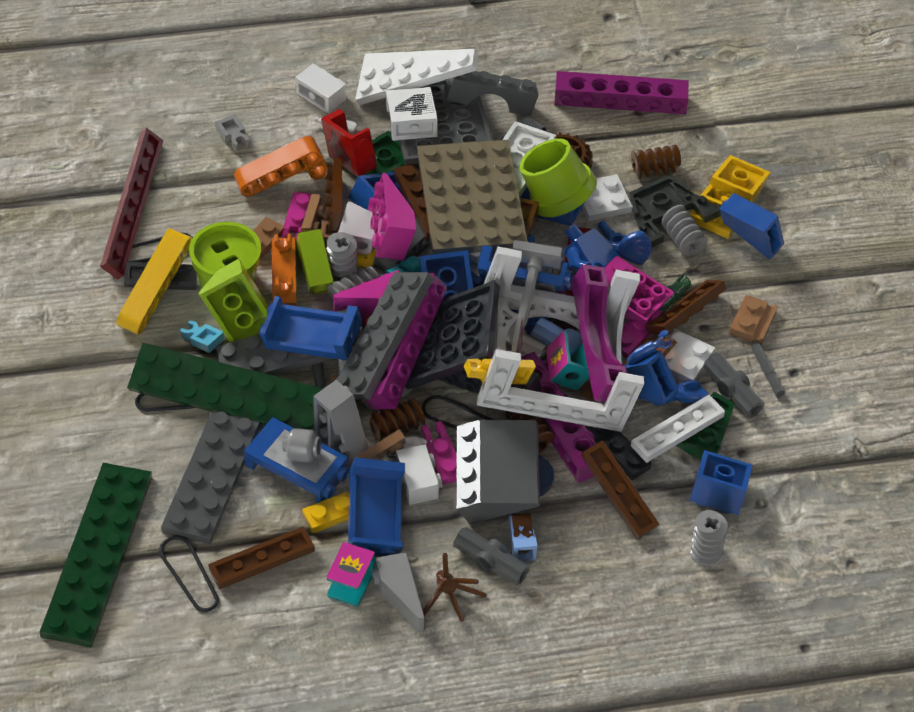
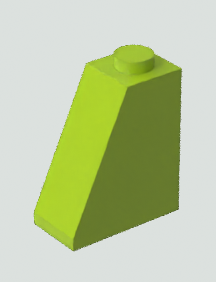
[295,229,333,295]

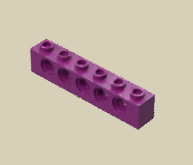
[554,71,689,115]
[364,273,447,410]
[521,351,597,483]

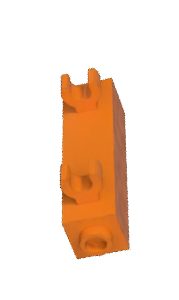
[271,234,297,306]

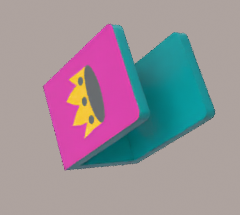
[546,331,590,391]
[327,542,375,607]

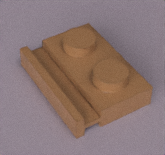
[729,295,778,345]

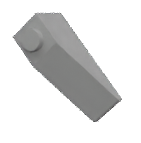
[371,552,424,632]

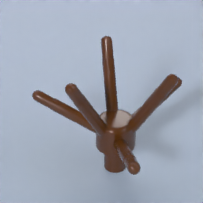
[422,553,487,622]

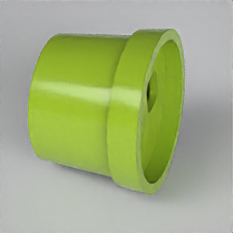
[519,139,597,217]
[189,222,261,289]

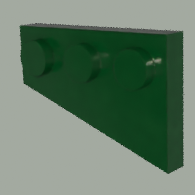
[676,391,735,461]

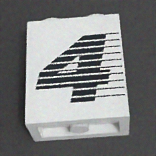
[386,87,438,141]

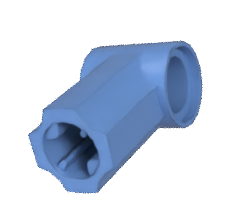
[531,317,583,359]

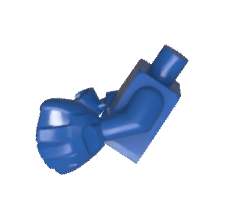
[564,224,652,273]
[624,330,709,406]

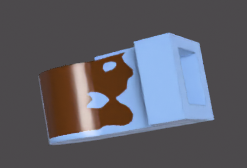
[509,513,537,561]

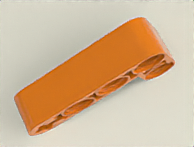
[234,136,328,197]

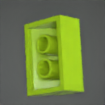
[199,259,269,342]

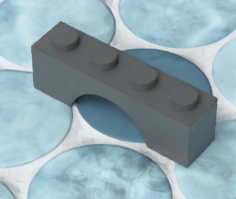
[444,71,539,116]

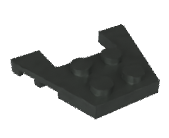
[629,175,721,248]

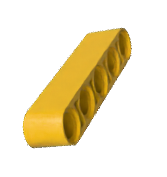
[116,228,192,335]

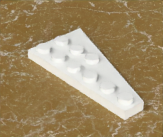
[355,49,479,105]

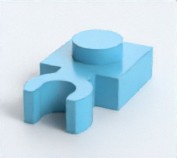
[180,321,225,353]

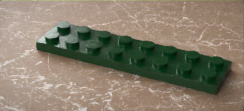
[127,342,323,431]
[39,462,152,647]

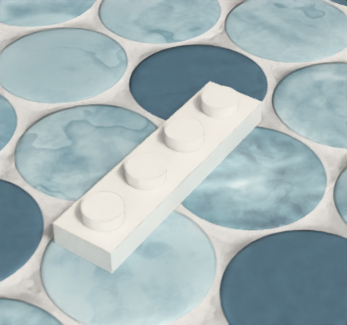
[631,395,725,463]

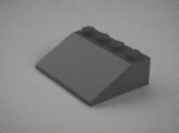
[457,420,540,525]

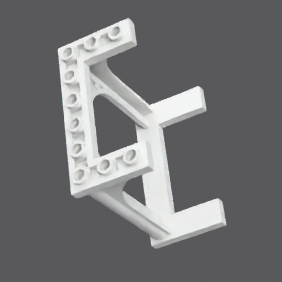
[477,247,644,432]

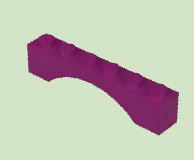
[571,264,627,402]

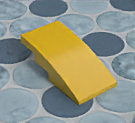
[690,155,771,239]

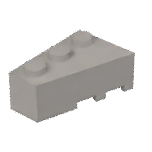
[313,380,369,469]

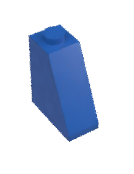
[720,193,784,259]

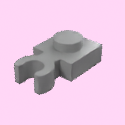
[215,115,249,151]

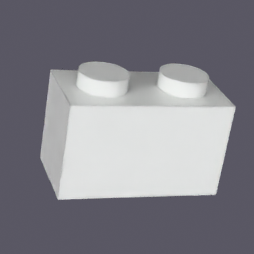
[295,64,346,114]
[396,444,442,505]

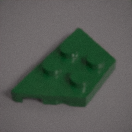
[361,131,405,176]

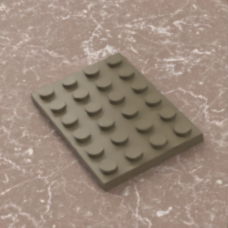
[417,140,528,254]

